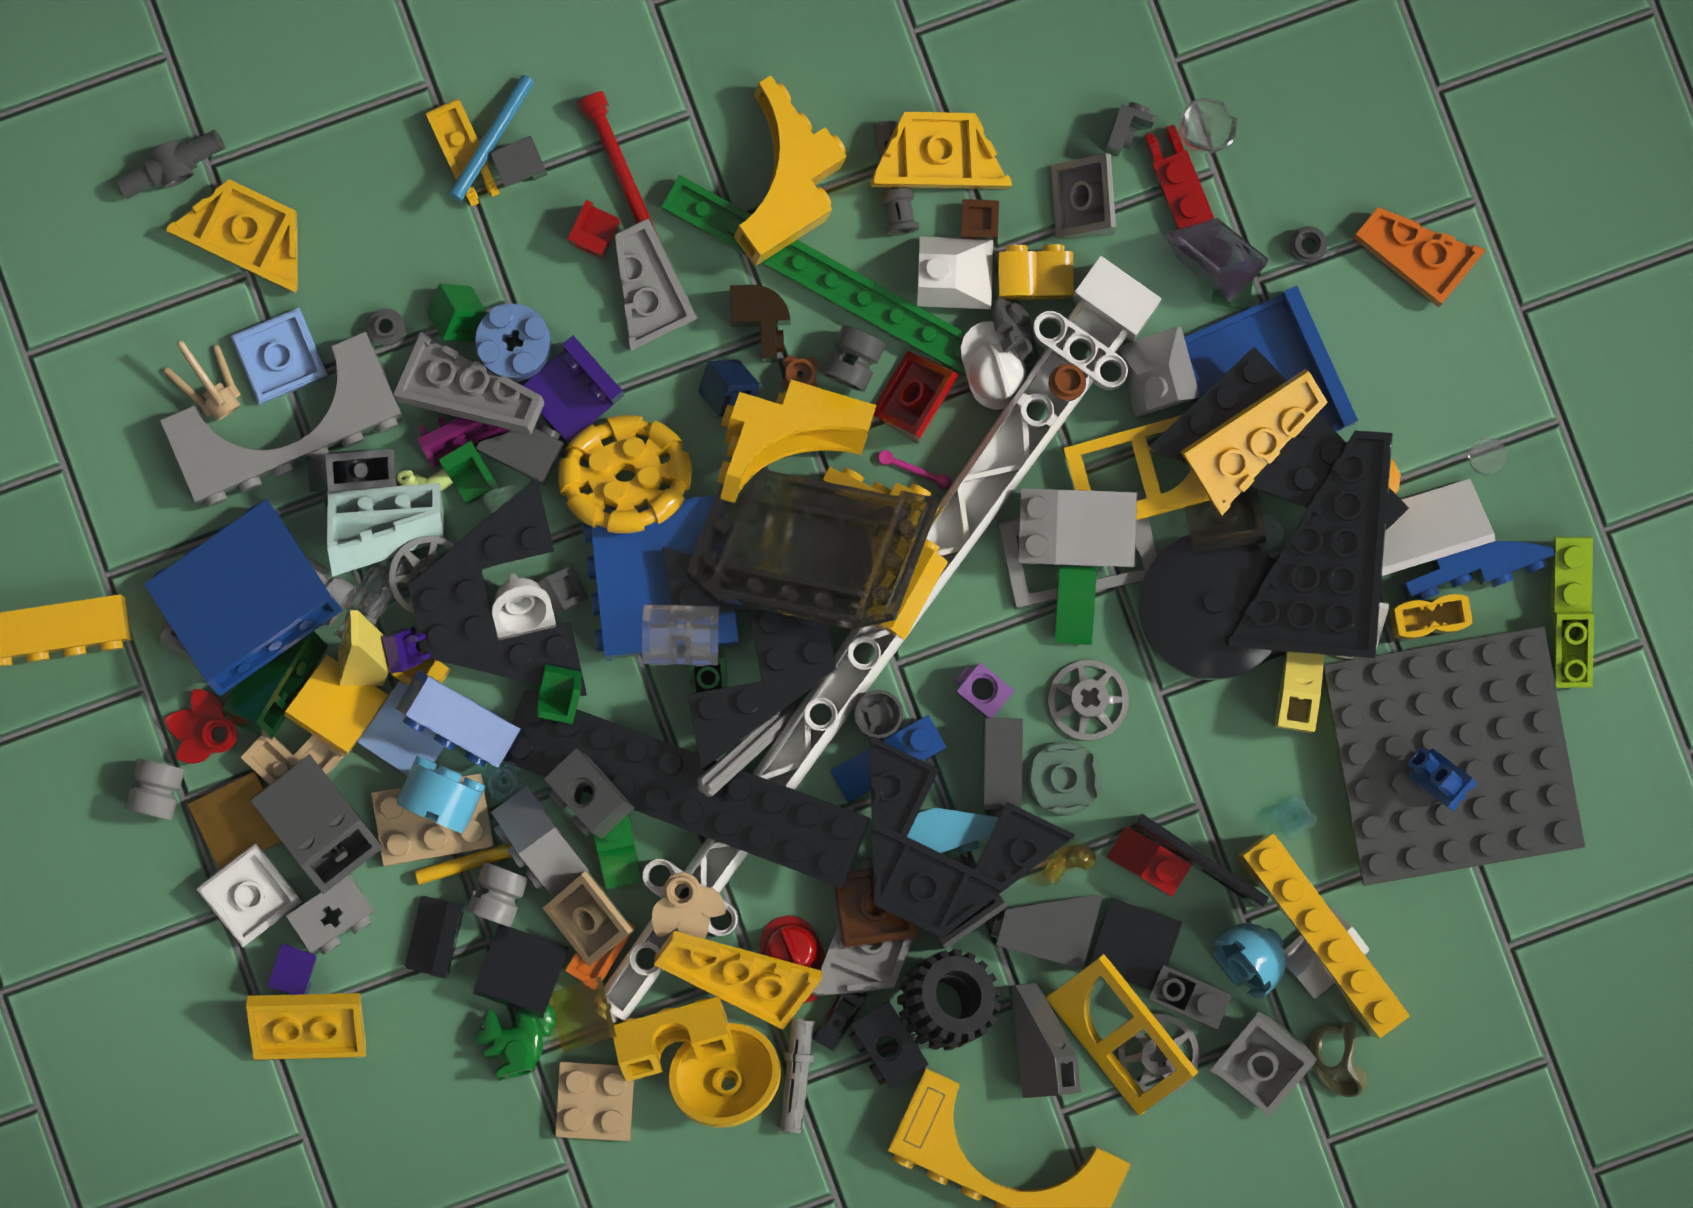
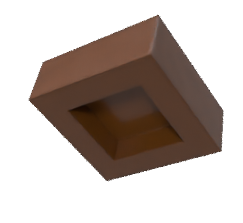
[961,199,999,239]

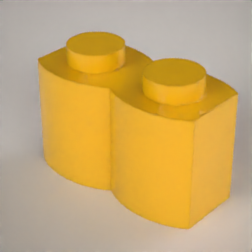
[997,244,1074,300]
[1389,594,1473,640]

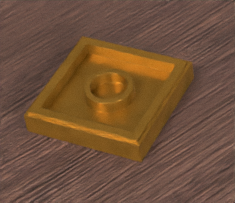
[188,771,282,870]

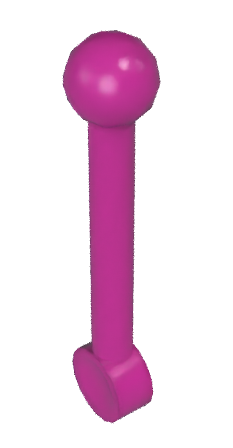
[878,450,951,489]

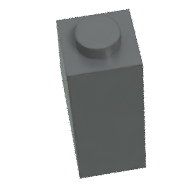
[983,718,1023,817]
[990,895,1102,969]

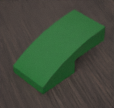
[1054,565,1097,645]

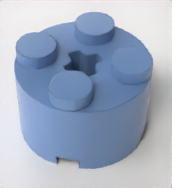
[475,304,553,383]

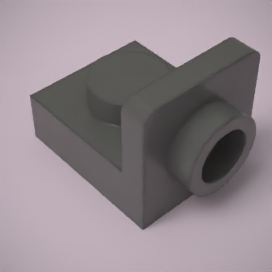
[1104,102,1156,156]

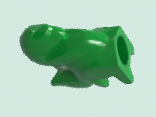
[475,1004,556,1081]

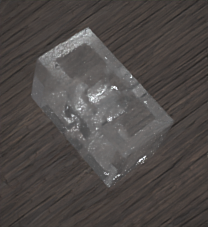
[642,605,720,666]

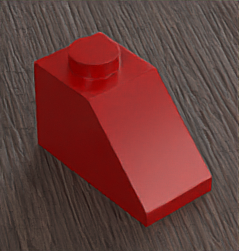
[1106,826,1192,897]

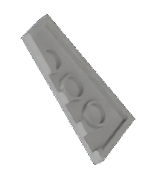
[393,332,545,435]

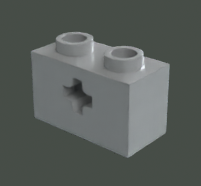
[286,874,377,955]

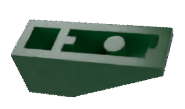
[222,631,328,740]

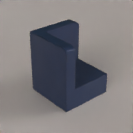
[698,360,760,417]

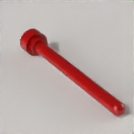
[576,91,663,246]

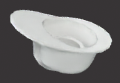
[960,321,1027,410]
[492,573,556,638]

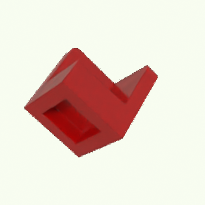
[567,200,620,260]

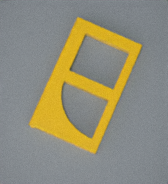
[1064,415,1210,521]
[1046,954,1198,1116]

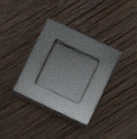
[538,566,588,615]

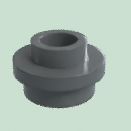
[1290,226,1327,264]
[368,308,405,346]

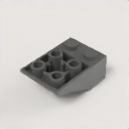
[250,753,383,894]

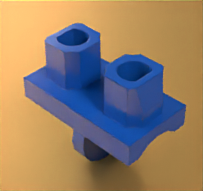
[1408,747,1478,812]

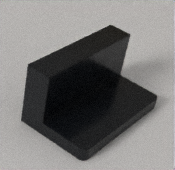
[405,896,465,979]

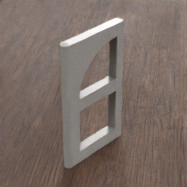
[997,490,1157,608]

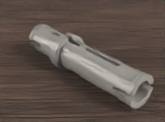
[779,1018,815,1133]

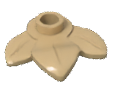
[652,872,726,939]

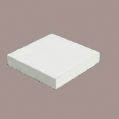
[196,842,302,947]

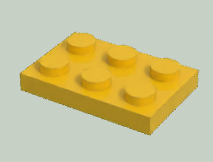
[246,993,367,1060]

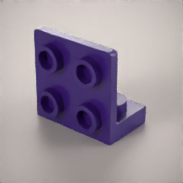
[523,335,625,443]

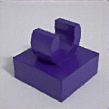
[382,626,431,673]

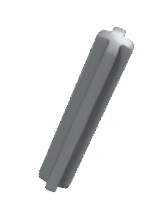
[697,704,797,797]

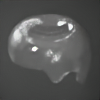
[1179,98,1238,155]

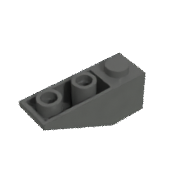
[1011,983,1081,1098]

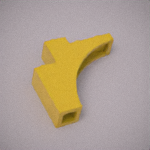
[734,75,847,266]
[717,380,876,503]
[823,466,948,640]

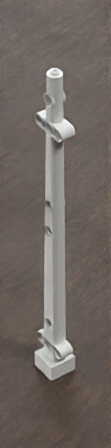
[595,256,1162,1023]

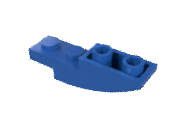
[1401,541,1555,600]

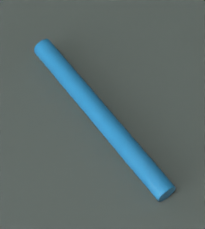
[449,75,534,202]

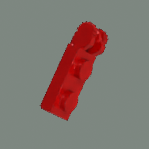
[1144,124,1214,233]

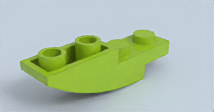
[1550,536,1594,688]

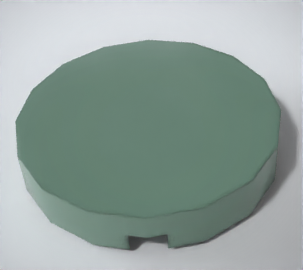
[1028,741,1103,815]

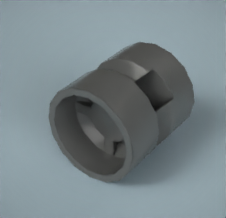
[821,325,886,392]
[854,690,903,740]

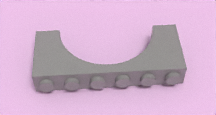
[160,332,404,507]

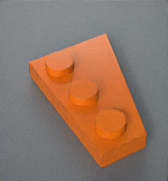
[1353,207,1486,307]

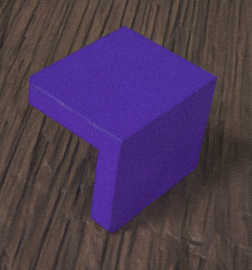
[267,943,317,995]

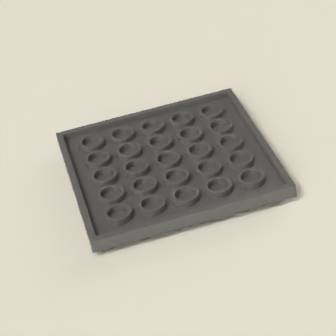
[1323,627,1585,886]

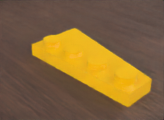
[1180,369,1328,515]
[654,931,822,1030]

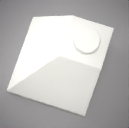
[917,236,993,309]

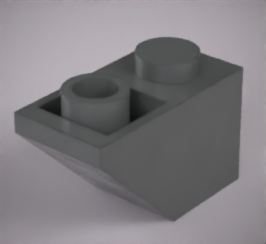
[1148,965,1232,1030]

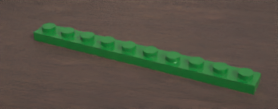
[661,175,967,377]

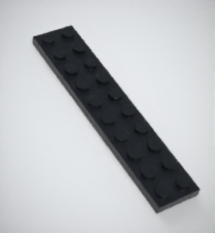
[502,690,871,889]

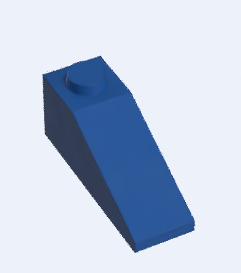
[830,715,947,803]

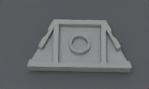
[812,859,917,996]

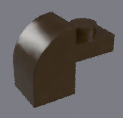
[730,285,791,363]

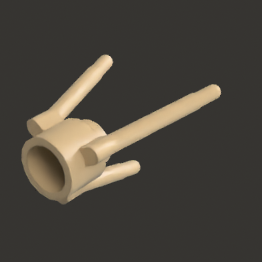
[164,341,241,422]

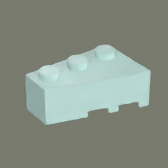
[327,483,444,577]

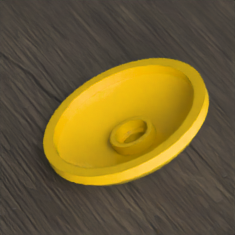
[669,1023,781,1128]

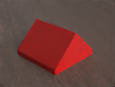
[873,351,958,444]

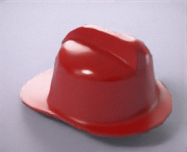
[759,915,826,1003]

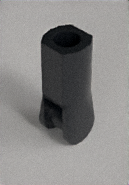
[812,992,868,1052]

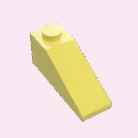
[338,610,391,686]

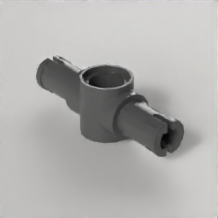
[116,129,226,199]

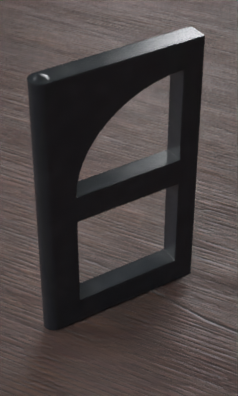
[1131,813,1269,907]

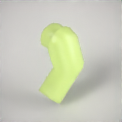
[396,468,454,491]

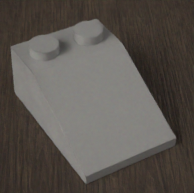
[1018,488,1137,567]

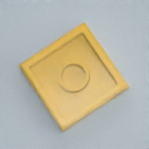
[284,655,389,756]

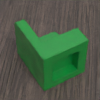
[428,284,488,342]
[439,441,498,504]
[536,664,582,724]

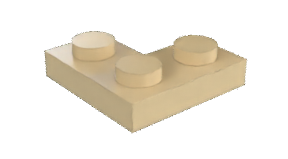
[241,735,345,784]

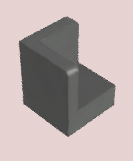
[490,135,548,187]

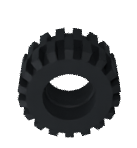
[897,949,1001,1051]

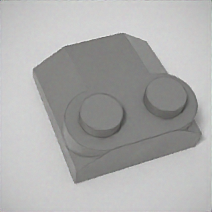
[1210,1012,1316,1118]

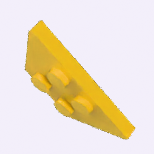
[870,112,1012,189]
[166,179,298,294]

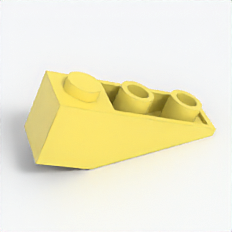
[1274,652,1324,734]

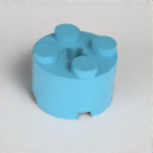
[396,755,485,834]

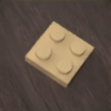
[555,1062,634,1141]

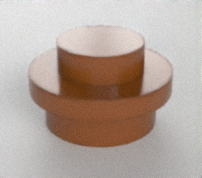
[1048,364,1086,401]

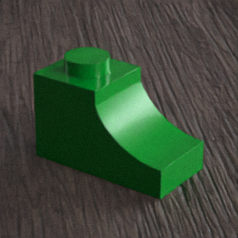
[594,813,643,890]

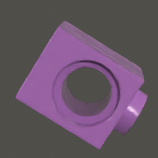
[955,663,1015,718]

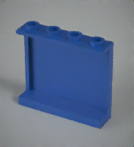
[1184,286,1358,432]
[583,494,740,661]
[144,499,343,696]

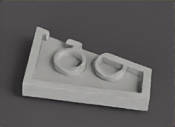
[615,218,697,351]

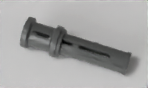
[873,121,919,236]

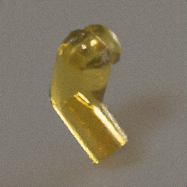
[1041,844,1096,885]

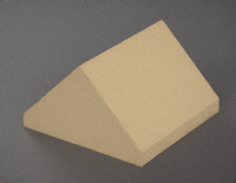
[543,871,635,966]

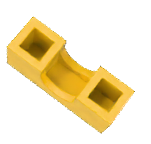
[611,996,735,1082]

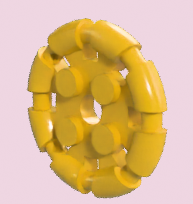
[558,415,692,534]

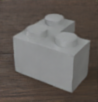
[491,786,589,897]

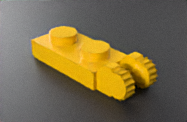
[425,98,500,207]

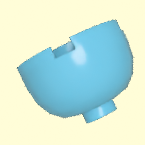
[1212,923,1286,999]

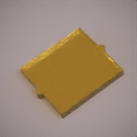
[550,977,617,1053]

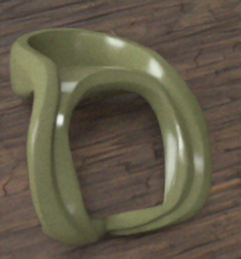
[1308,1022,1368,1097]

